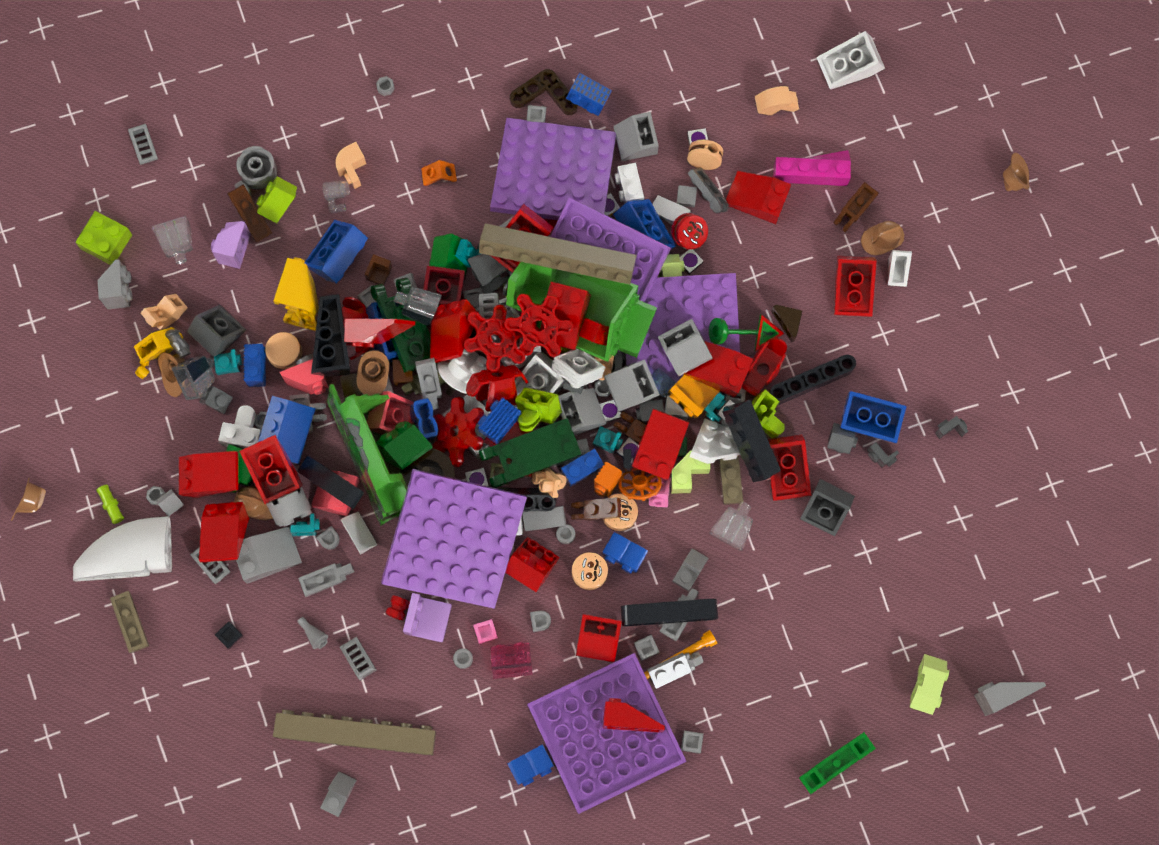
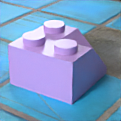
[211,221,251,269]

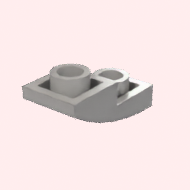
[522,506,566,531]

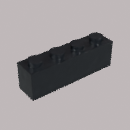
[311,294,350,377]
[722,400,781,482]

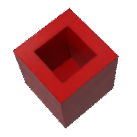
[579,318,610,346]

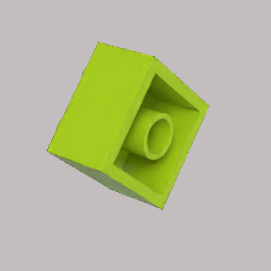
[75,211,132,265]

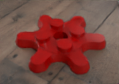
[504,293,574,357]
[464,304,526,372]
[432,397,484,468]

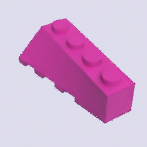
[773,150,851,186]

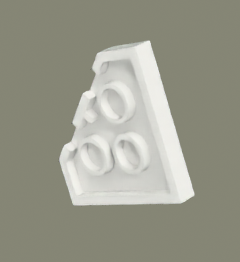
[690,419,741,464]

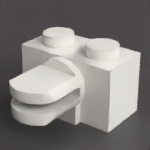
[218,405,261,449]

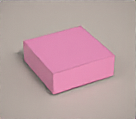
[473,619,498,644]

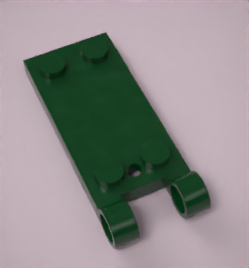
[370,277,438,373]
[478,418,581,488]

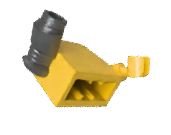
[134,327,191,379]

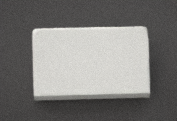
[340,512,377,555]

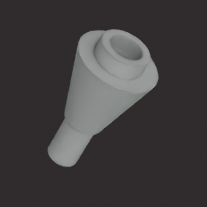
[297,617,328,649]

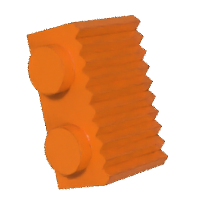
[593,462,622,498]

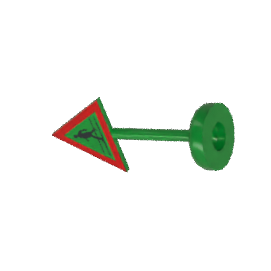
[708,314,784,351]

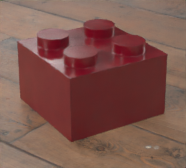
[422,266,465,310]

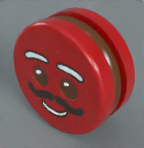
[671,213,708,250]

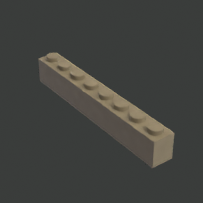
[479,223,637,285]
[273,710,436,756]

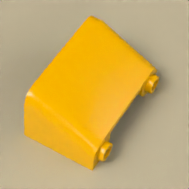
[273,257,319,331]

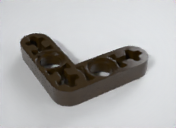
[510,69,578,115]

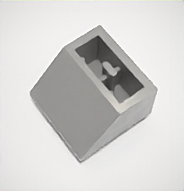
[613,112,659,161]
[97,260,133,309]
[658,319,713,376]
[604,359,659,411]
[558,388,606,436]

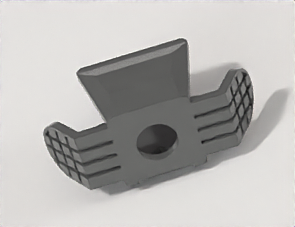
[468,243,512,296]

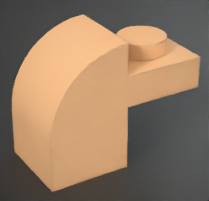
[755,86,799,115]
[336,142,366,189]
[141,294,188,330]

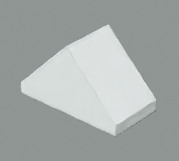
[887,250,912,287]

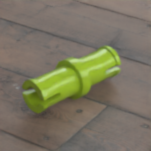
[96,485,124,524]

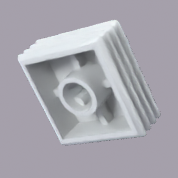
[551,349,605,388]

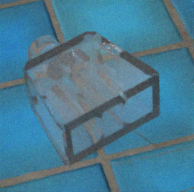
[151,216,193,264]
[709,501,753,551]

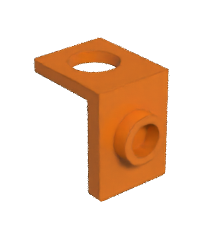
[421,160,457,186]

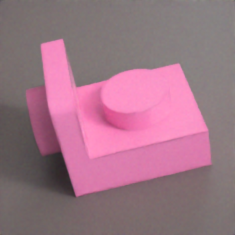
[648,477,671,508]

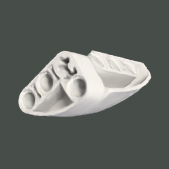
[73,516,172,582]

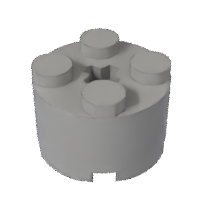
[236,146,277,189]
[266,487,312,527]

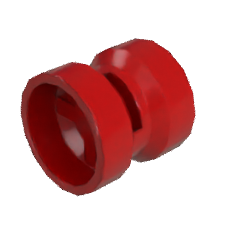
[385,595,410,621]

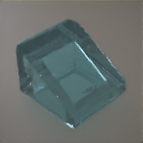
[652,368,676,397]

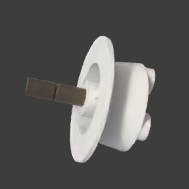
[437,349,487,396]

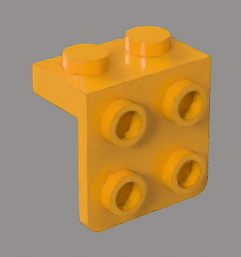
[668,375,720,418]

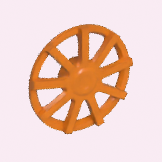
[618,468,662,501]

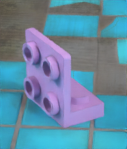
[403,593,452,642]

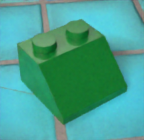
[375,421,433,470]

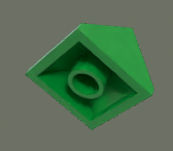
[429,234,471,278]

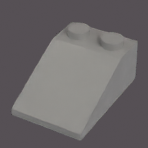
[236,527,302,584]
[974,682,1046,716]

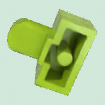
[256,176,297,223]
[515,387,562,432]
[751,389,785,439]

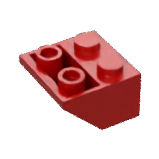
[505,537,560,592]
[576,614,622,663]

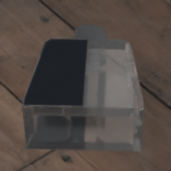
[394,287,441,326]
[171,356,215,400]

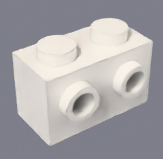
[614,163,644,204]

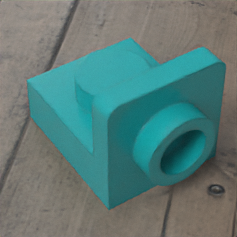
[455,239,481,267]
[214,349,242,375]
[704,392,726,422]
[592,426,623,454]
[291,513,320,536]

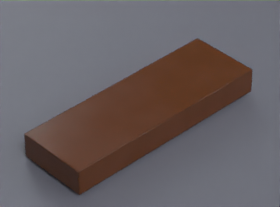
[227,184,273,243]

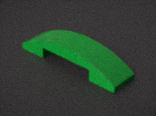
[799,732,876,795]

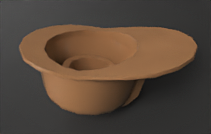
[1003,153,1030,191]
[861,221,904,255]
[357,350,389,396]
[158,352,185,397]
[11,477,46,521]
[234,486,273,520]

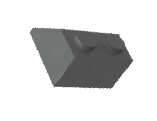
[187,305,246,357]
[800,479,855,536]

